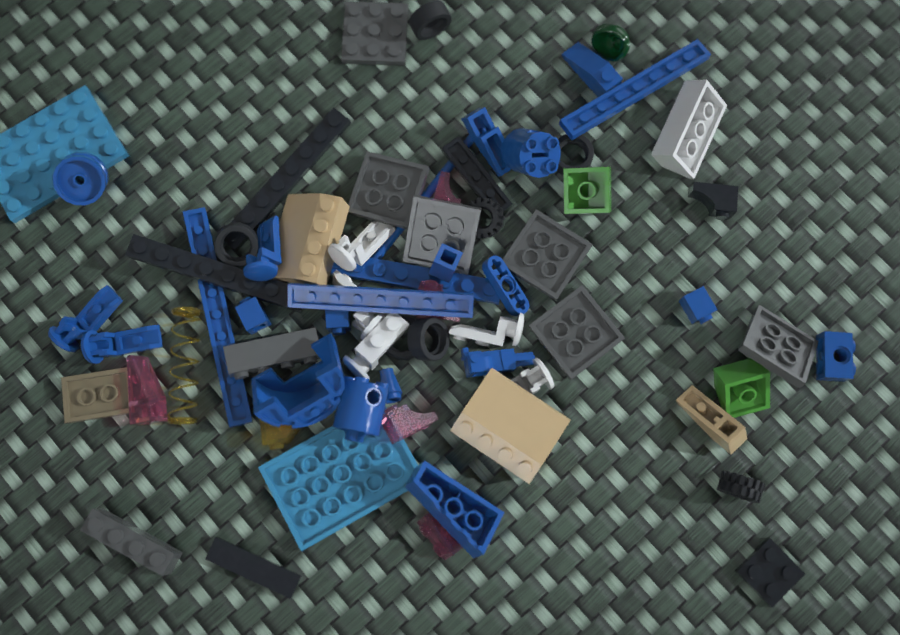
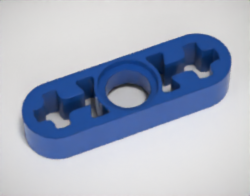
[482,256,529,317]

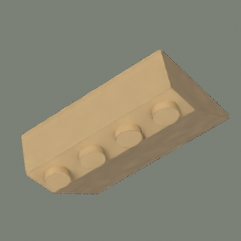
[273,193,350,285]
[450,368,571,484]

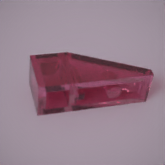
[127,355,167,425]

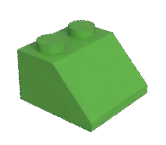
[563,167,611,214]
[713,358,770,418]

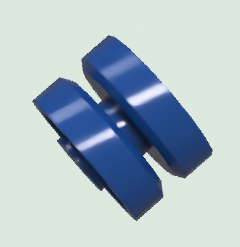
[52,152,108,205]

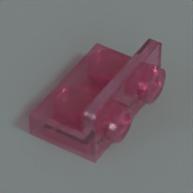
[417,513,463,560]

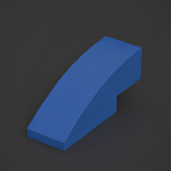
[461,107,511,176]

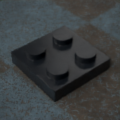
[735,538,805,608]

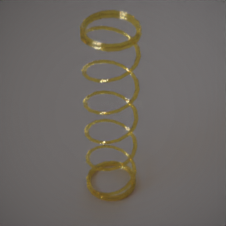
[167,307,201,424]

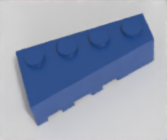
[405,461,505,558]

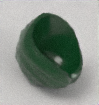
[591,24,630,62]

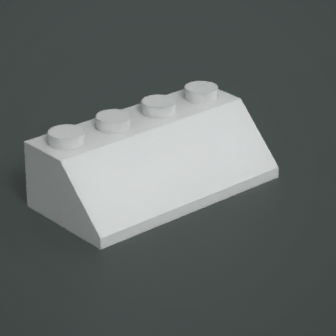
[651,80,727,179]

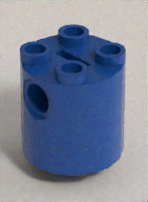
[501,128,561,178]
[332,376,389,443]

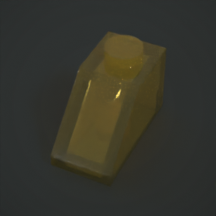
[259,418,302,450]

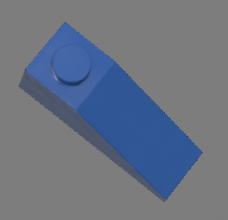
[561,42,623,97]

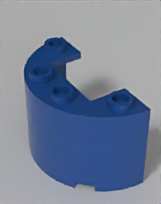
[251,333,345,428]

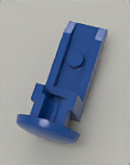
[243,216,282,281]
[48,285,123,352]
[81,325,163,364]

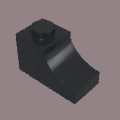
[688,182,738,220]

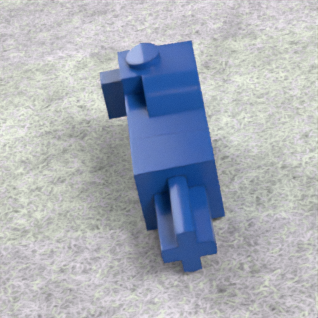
[461,347,535,377]

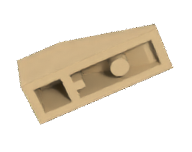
[676,385,747,455]

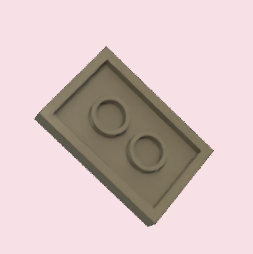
[61,367,137,424]

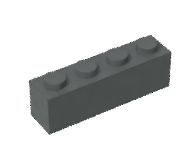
[223,327,320,380]
[80,508,183,576]

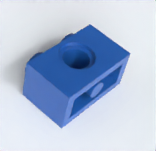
[816,331,856,382]

